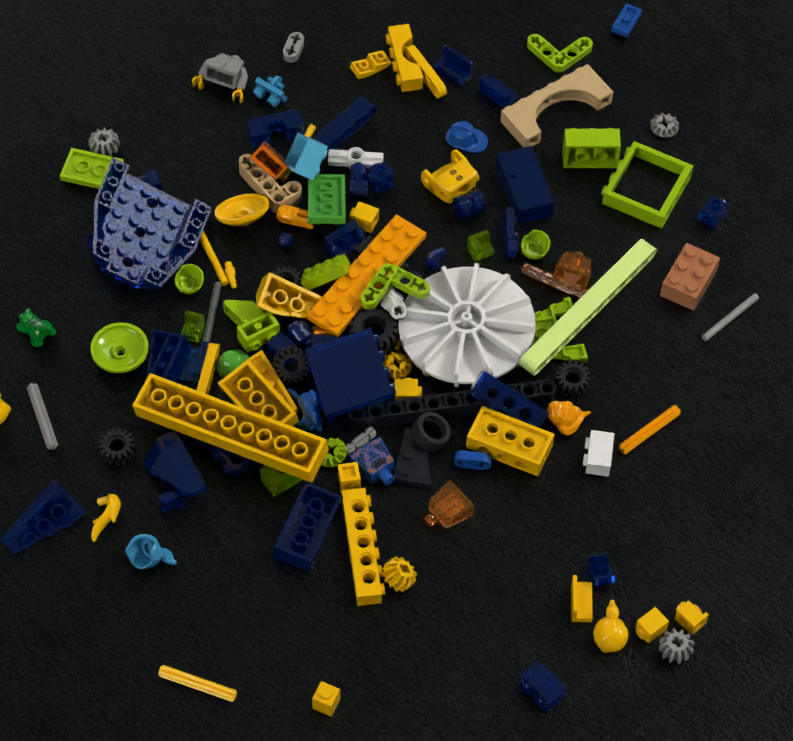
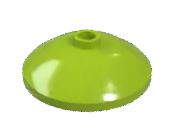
[91,323,149,373]

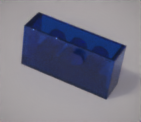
[496,146,554,223]
[272,481,342,572]

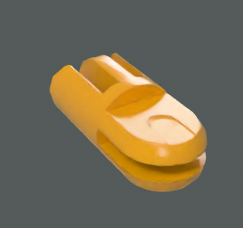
[276,205,314,229]

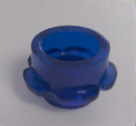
[278,231,295,247]

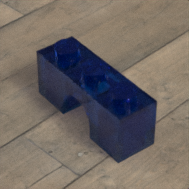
[246,109,304,148]

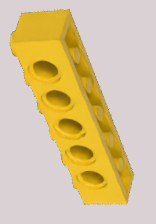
[342,488,385,606]

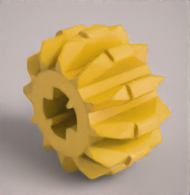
[382,556,417,592]

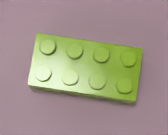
[301,254,350,290]

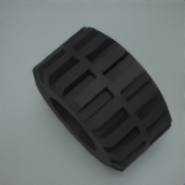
[350,308,397,360]

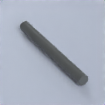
[201,282,222,348]

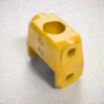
[421,149,479,203]

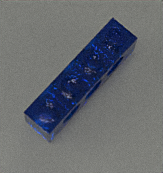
[469,370,549,428]

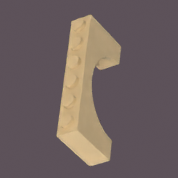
[501,64,613,150]

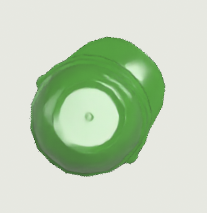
[216,350,249,378]

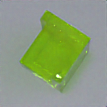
[467,230,495,261]
[181,311,205,342]

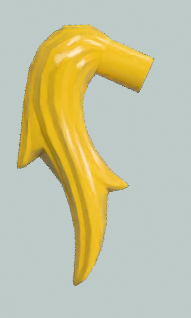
[91,494,121,542]

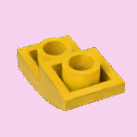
[350,50,391,79]

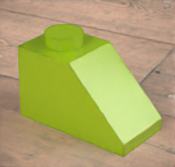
[223,300,265,326]

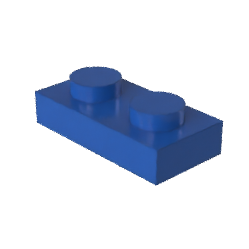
[611,3,642,38]

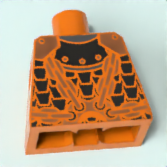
[250,141,288,180]

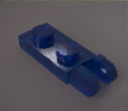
[503,207,519,260]

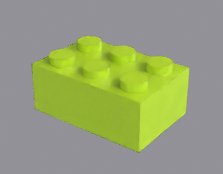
[562,128,621,168]

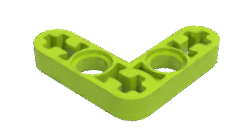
[527,34,593,72]
[360,263,430,310]

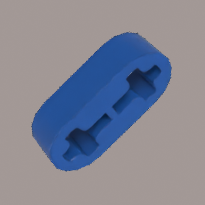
[454,451,492,470]

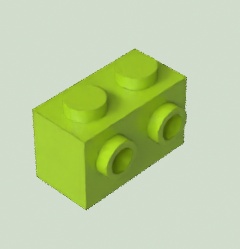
[237,312,280,353]

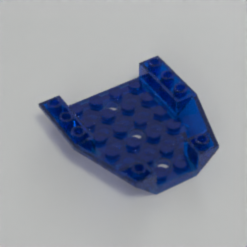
[92,157,212,289]

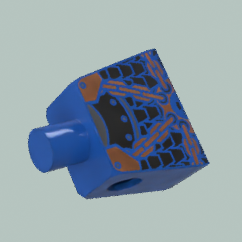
[349,436,395,485]

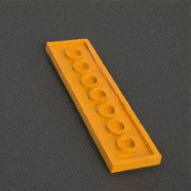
[307,214,426,338]

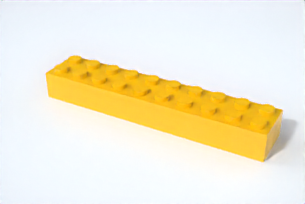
[132,373,329,483]

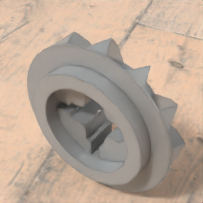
[650,113,679,138]

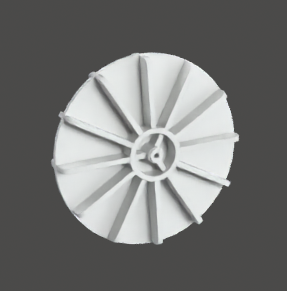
[398,263,536,387]

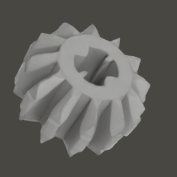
[88,127,120,156]
[659,628,694,664]

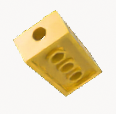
[466,406,554,476]

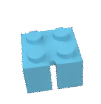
[285,132,328,180]

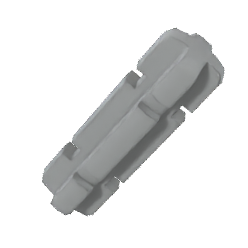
[346,426,376,456]

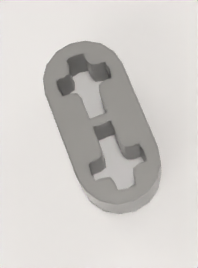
[283,32,304,63]

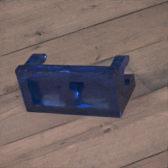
[324,219,365,258]

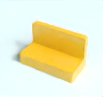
[571,575,593,622]

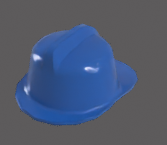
[445,121,488,153]

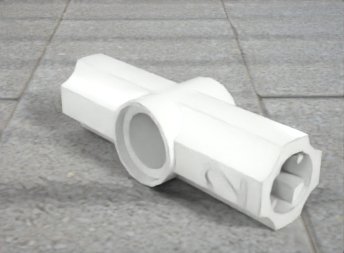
[328,147,384,171]
[380,285,407,319]

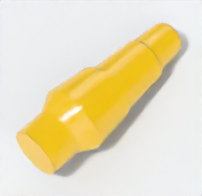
[225,261,237,288]

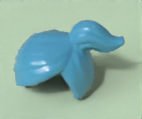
[125,534,177,569]

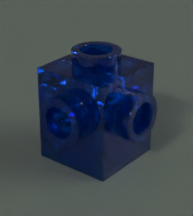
[367,161,395,193]

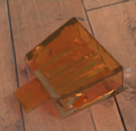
[552,251,591,290]
[425,480,474,528]

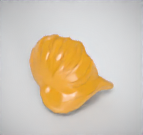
[547,401,591,436]

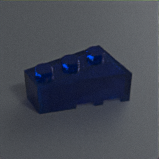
[146,329,192,383]

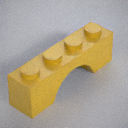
[385,24,423,92]

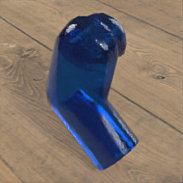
[427,246,447,270]

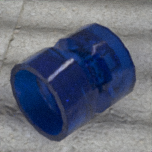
[453,189,486,220]

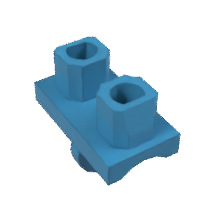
[253,75,287,107]

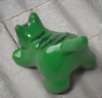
[16,308,56,347]

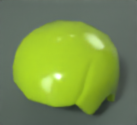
[521,230,551,260]
[174,264,204,295]

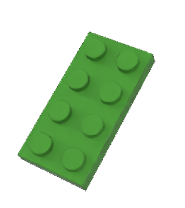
[308,174,346,225]

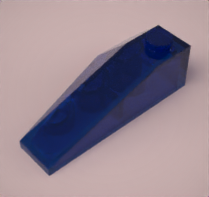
[143,431,208,497]
[0,480,86,554]

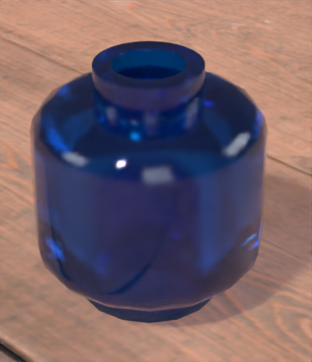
[287,320,314,349]

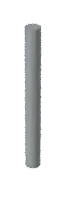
[701,293,759,341]

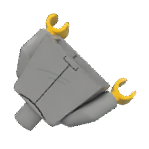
[192,53,248,103]

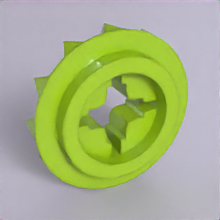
[321,437,347,467]

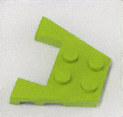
[530,297,588,362]

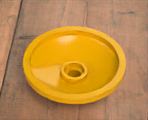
[215,194,269,226]

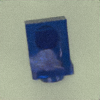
[588,552,615,586]

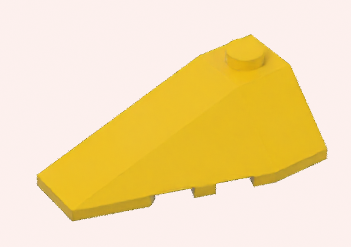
[256,272,322,318]

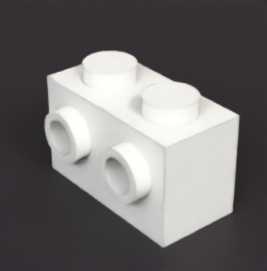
[583,430,614,477]

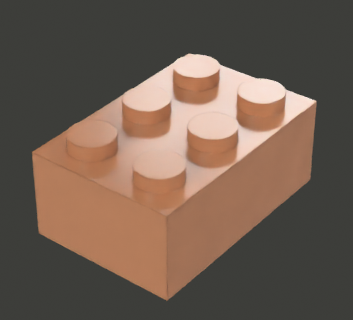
[660,243,720,311]

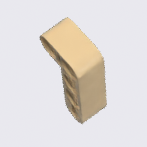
[239,154,302,213]

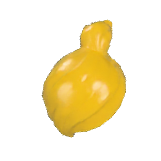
[593,600,628,653]

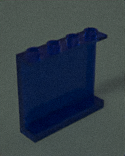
[305,328,397,423]

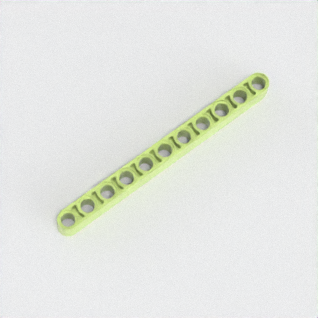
[519,239,657,376]

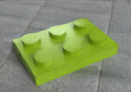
[60,148,124,192]

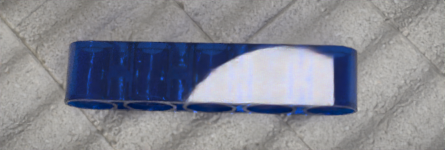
[312,97,377,157]

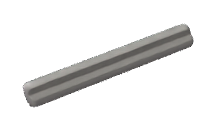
[27,383,58,450]

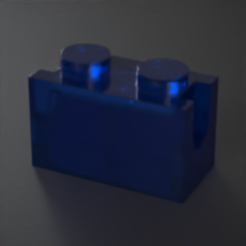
[519,660,567,712]

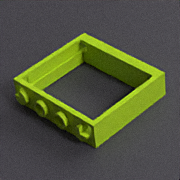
[601,141,693,229]

